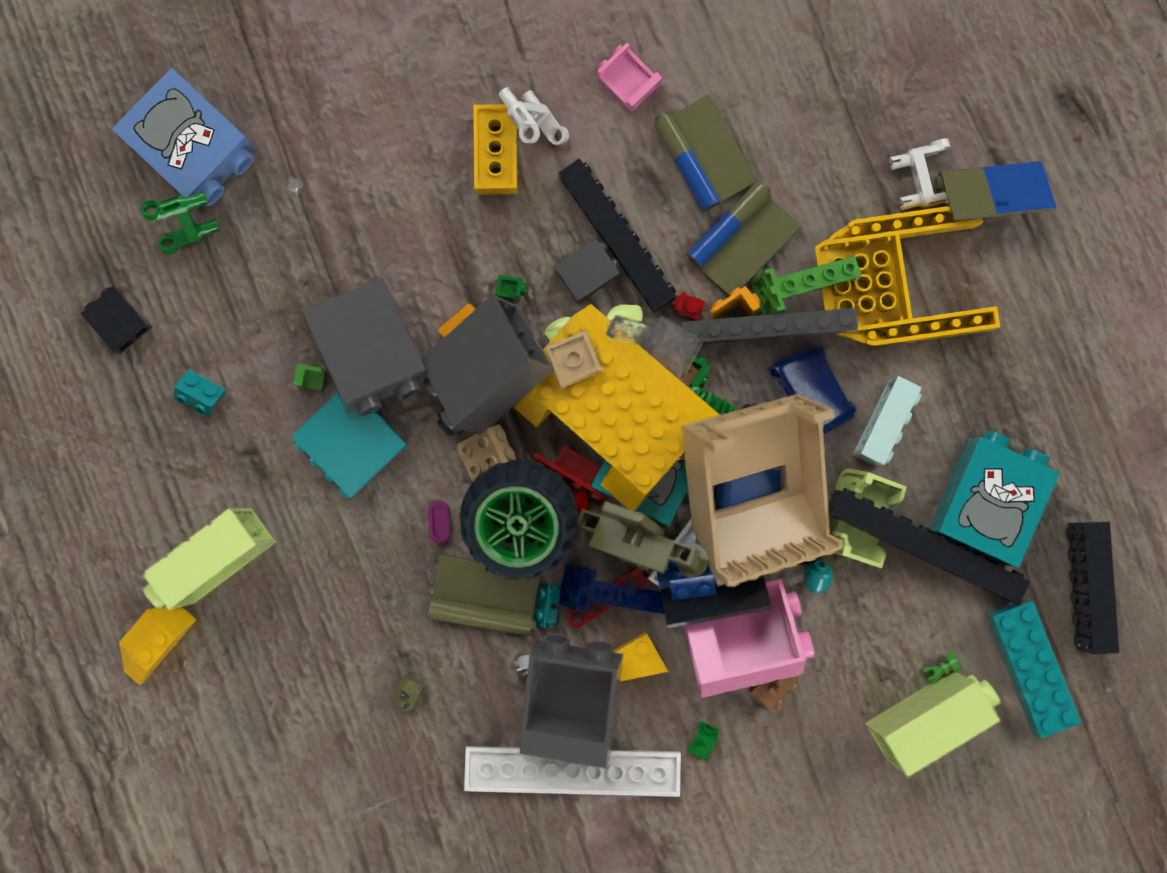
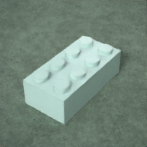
[853,376,922,466]

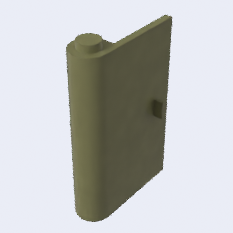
[428,554,540,636]

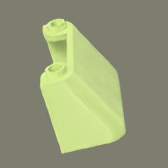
[829,469,907,568]

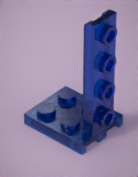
[559,562,664,614]

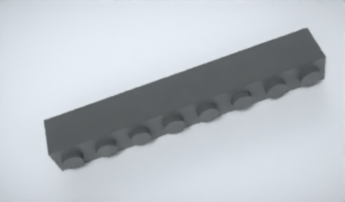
[683,308,858,345]

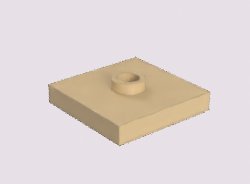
[545,330,603,388]

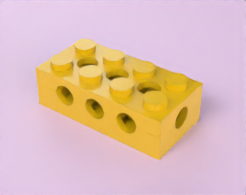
[473,104,518,195]

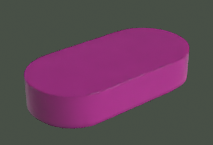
[428,501,451,543]

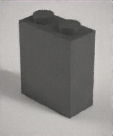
[554,238,621,304]

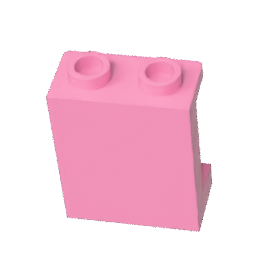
[597,43,662,113]

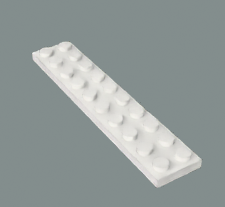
[464,746,681,797]

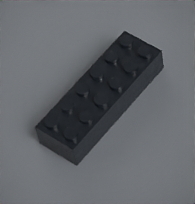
[1066,521,1119,655]

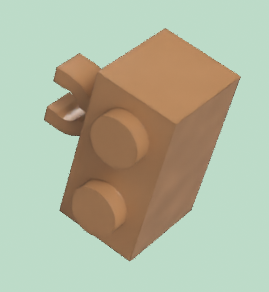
[749,676,799,711]

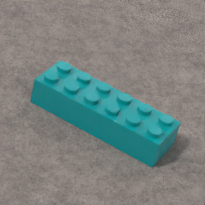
[985,599,1081,739]

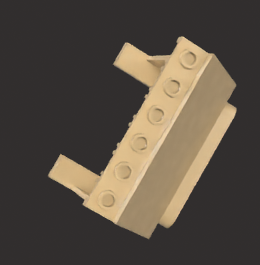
[682,394,843,586]

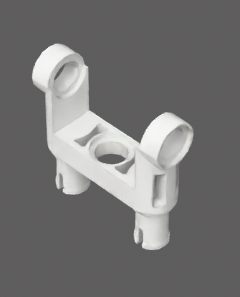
[498,87,569,145]
[889,138,950,210]

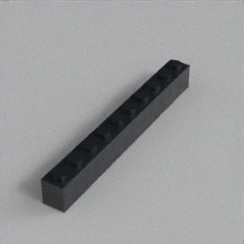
[828,488,1030,605]

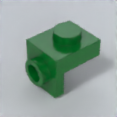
[495,275,527,301]
[689,356,711,388]
[687,721,719,760]

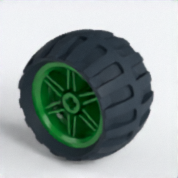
[460,459,578,580]

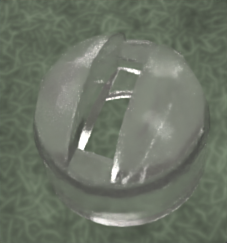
[286,176,305,194]

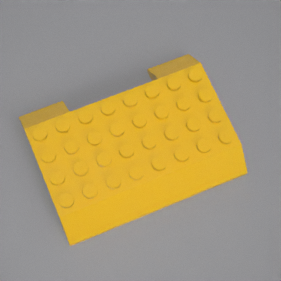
[513,304,720,511]

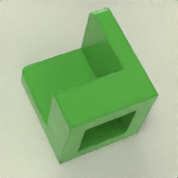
[293,364,327,391]

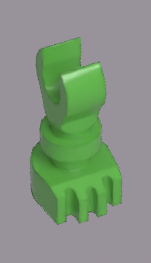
[923,651,962,684]

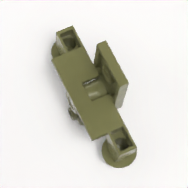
[578,502,709,577]

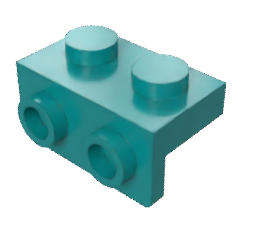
[174,369,225,418]

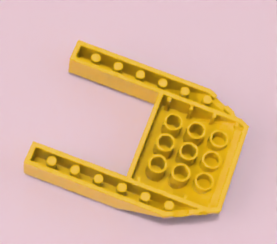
[814,206,1000,346]

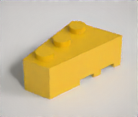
[613,632,669,681]

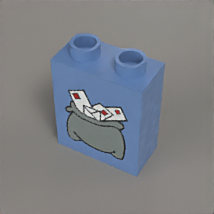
[112,67,256,208]

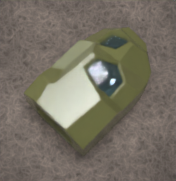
[395,675,425,712]

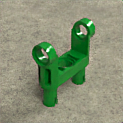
[140,191,220,255]

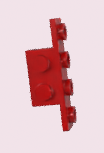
[533,446,609,502]

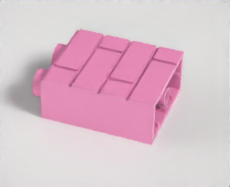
[683,579,814,698]

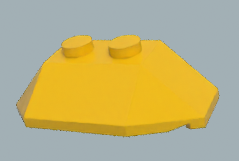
[119,607,197,685]

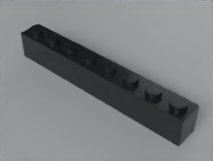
[559,158,676,313]

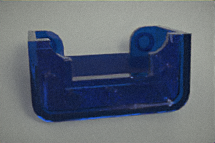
[768,343,856,435]

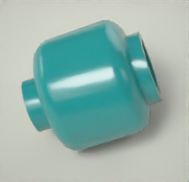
[803,561,833,593]

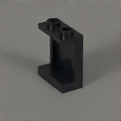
[80,286,152,354]

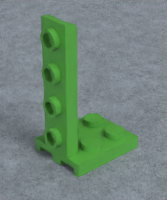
[751,256,861,315]

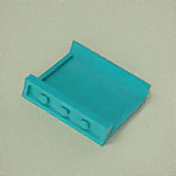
[291,393,409,498]

